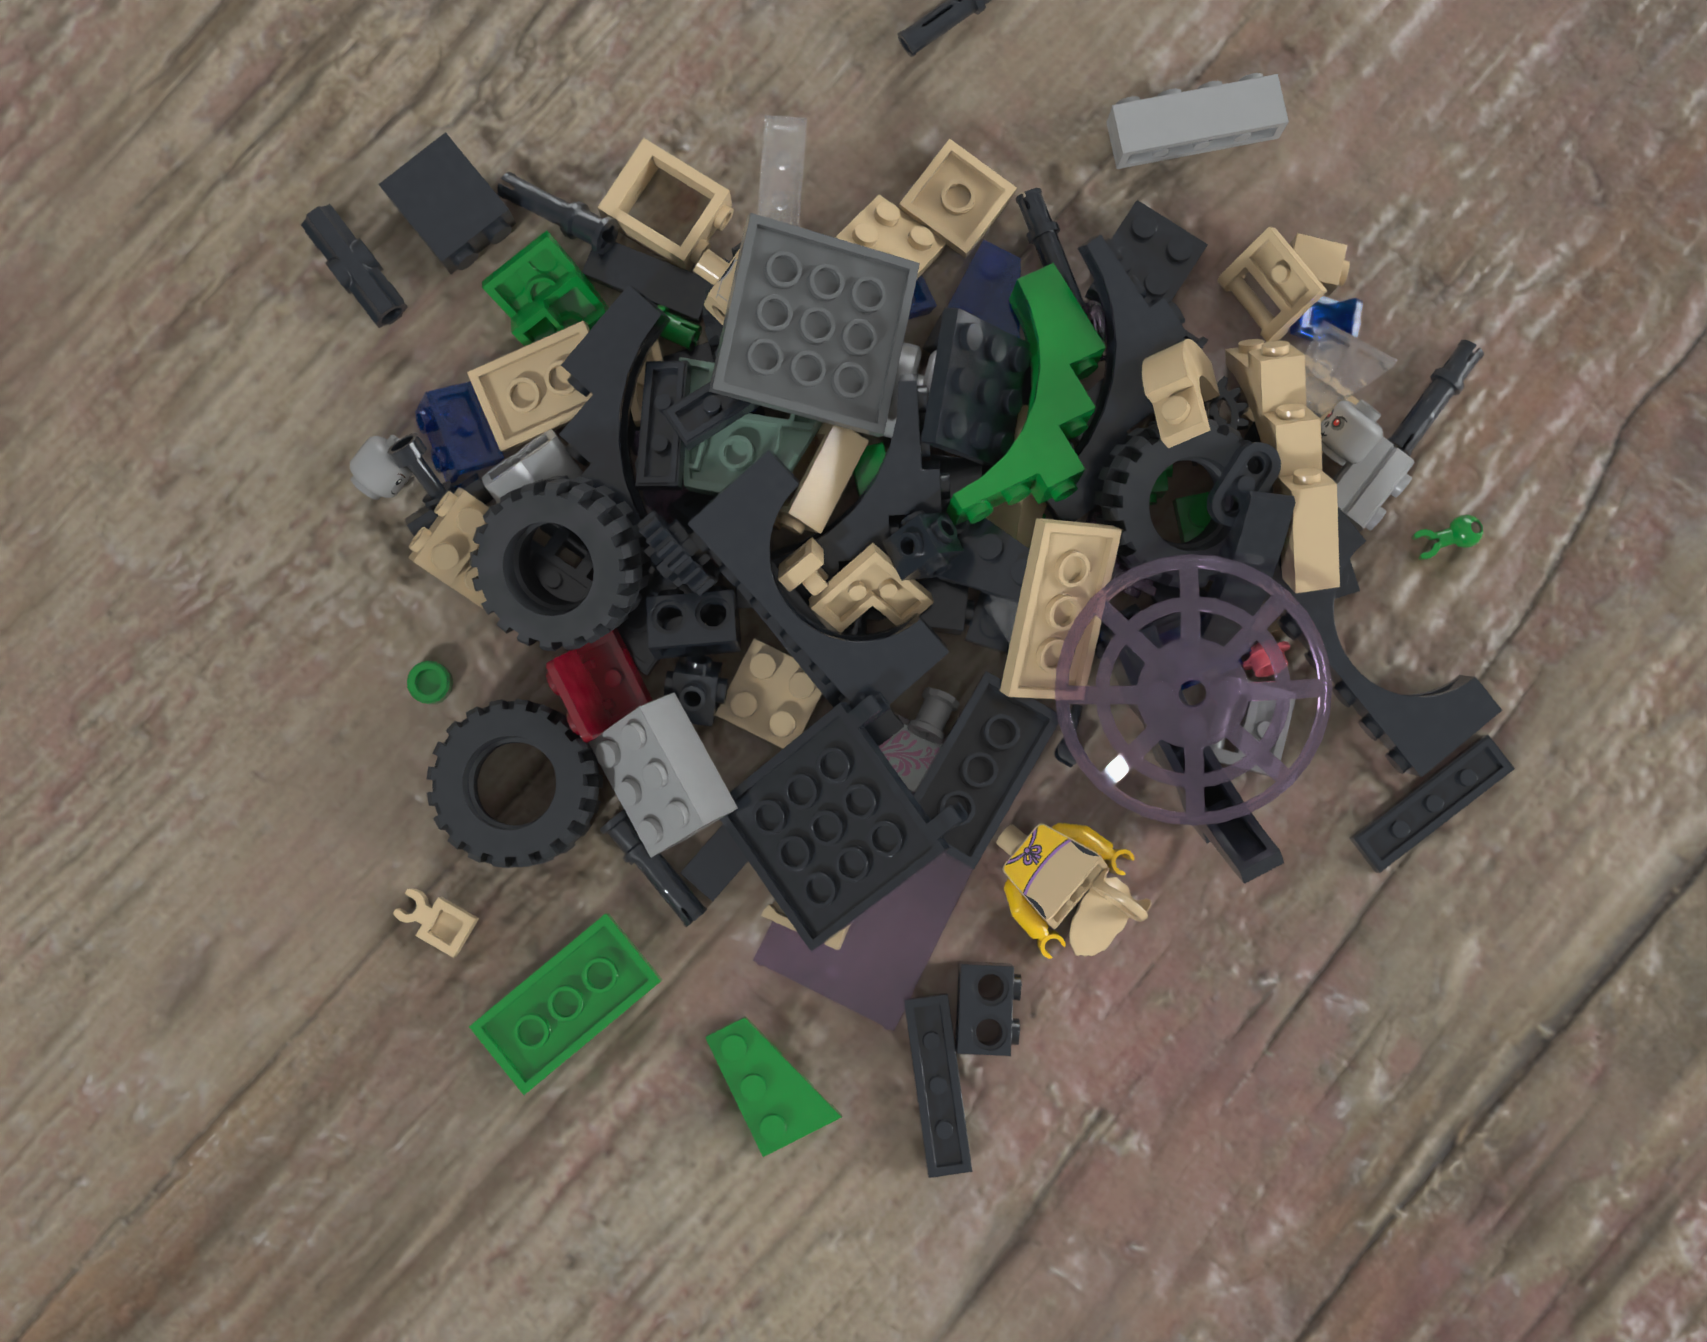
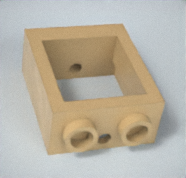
[598,138,734,271]
[773,422,869,535]

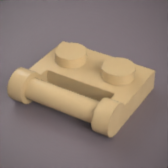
[1217,227,1327,342]

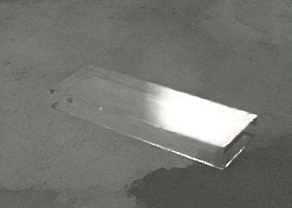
[758,115,807,227]

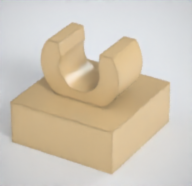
[778,537,828,597]

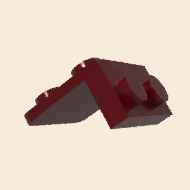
[546,628,653,742]

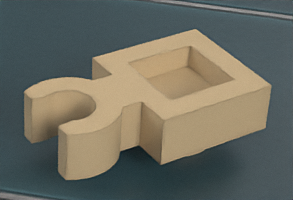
[393,889,479,958]

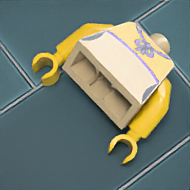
[997,823,1134,959]

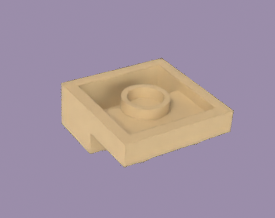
[408,487,489,609]

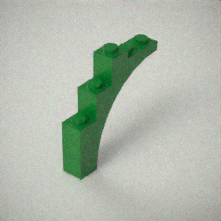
[946,263,1106,526]

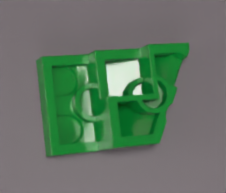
[482,230,609,347]

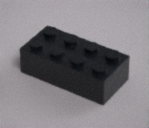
[913,671,1063,869]

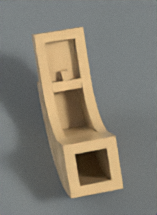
[1142,339,1220,448]

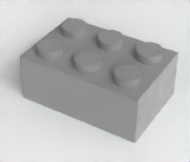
[589,692,738,857]

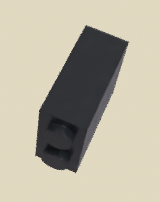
[378,132,516,274]

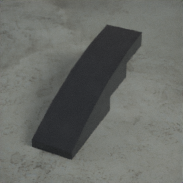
[1195,491,1296,654]

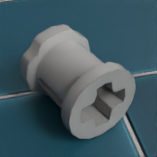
[907,687,960,744]

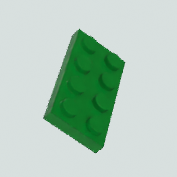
[469,913,662,1095]

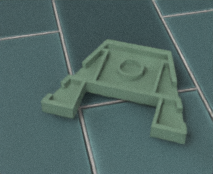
[679,357,823,496]

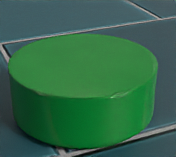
[407,661,453,705]

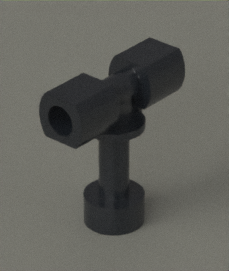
[387,433,494,536]

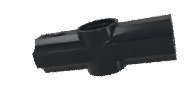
[301,204,408,328]

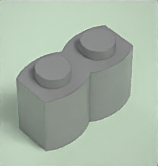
[482,429,583,503]

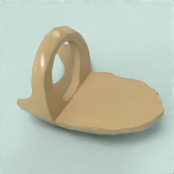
[1069,868,1151,956]

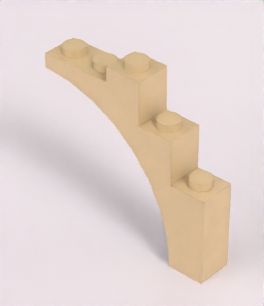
[1225,339,1340,593]

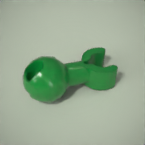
[1412,514,1483,561]

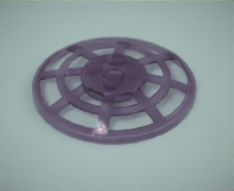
[1055,554,1332,825]

